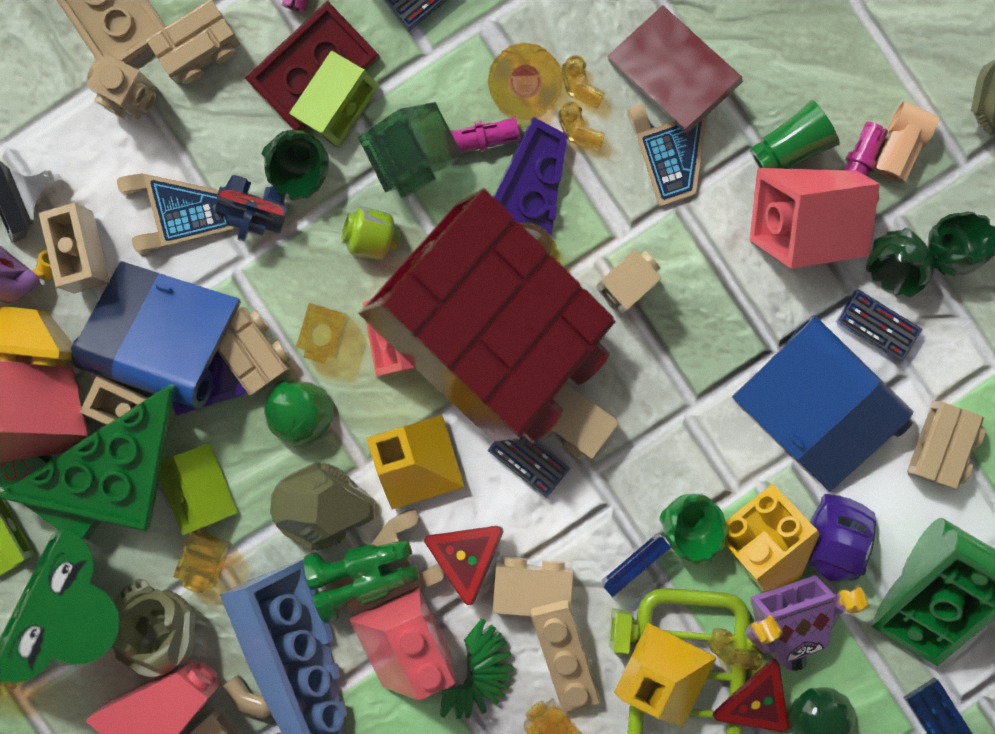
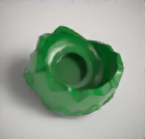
[264,380,334,445]
[659,493,728,564]

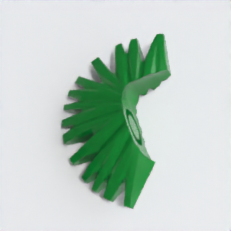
[440,618,513,719]

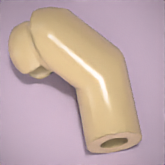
[223,675,271,718]

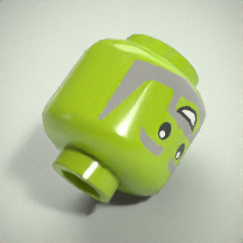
[341,207,400,261]

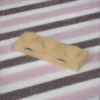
[531,599,600,712]

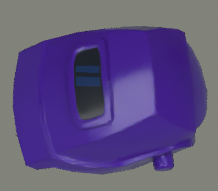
[808,494,876,582]

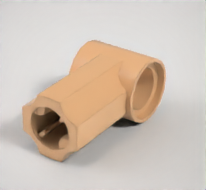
[874,101,939,183]

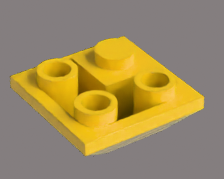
[0,306,73,366]
[366,414,465,510]
[725,484,820,592]
[614,623,717,727]

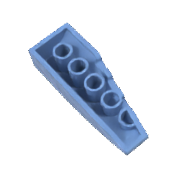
[220,559,347,734]

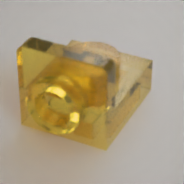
[524,698,582,734]

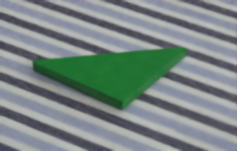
[0,384,176,532]

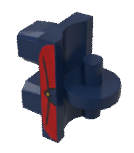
[214,175,287,242]

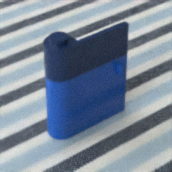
[71,261,241,409]
[732,315,914,492]

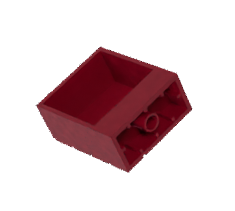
[358,188,616,443]

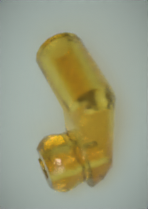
[561,55,606,109]
[558,101,605,151]
[708,628,762,671]

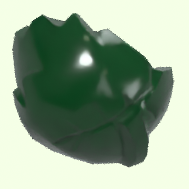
[261,130,329,200]
[928,211,995,277]
[866,227,935,298]
[788,687,856,734]

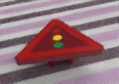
[424,526,504,605]
[713,659,789,732]

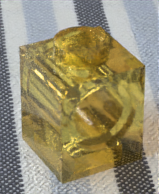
[296,303,349,363]
[173,530,232,593]

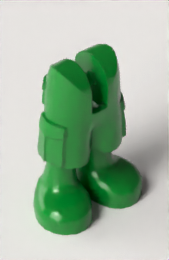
[304,540,420,624]

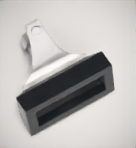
[0,161,64,243]

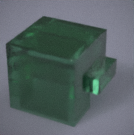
[358,102,463,198]

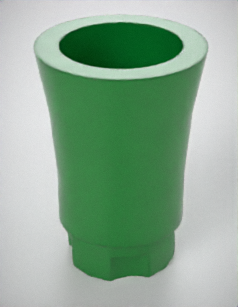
[750,100,840,169]

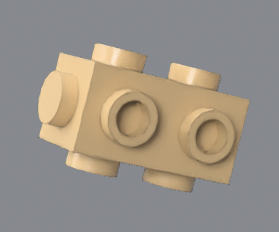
[86,52,157,120]

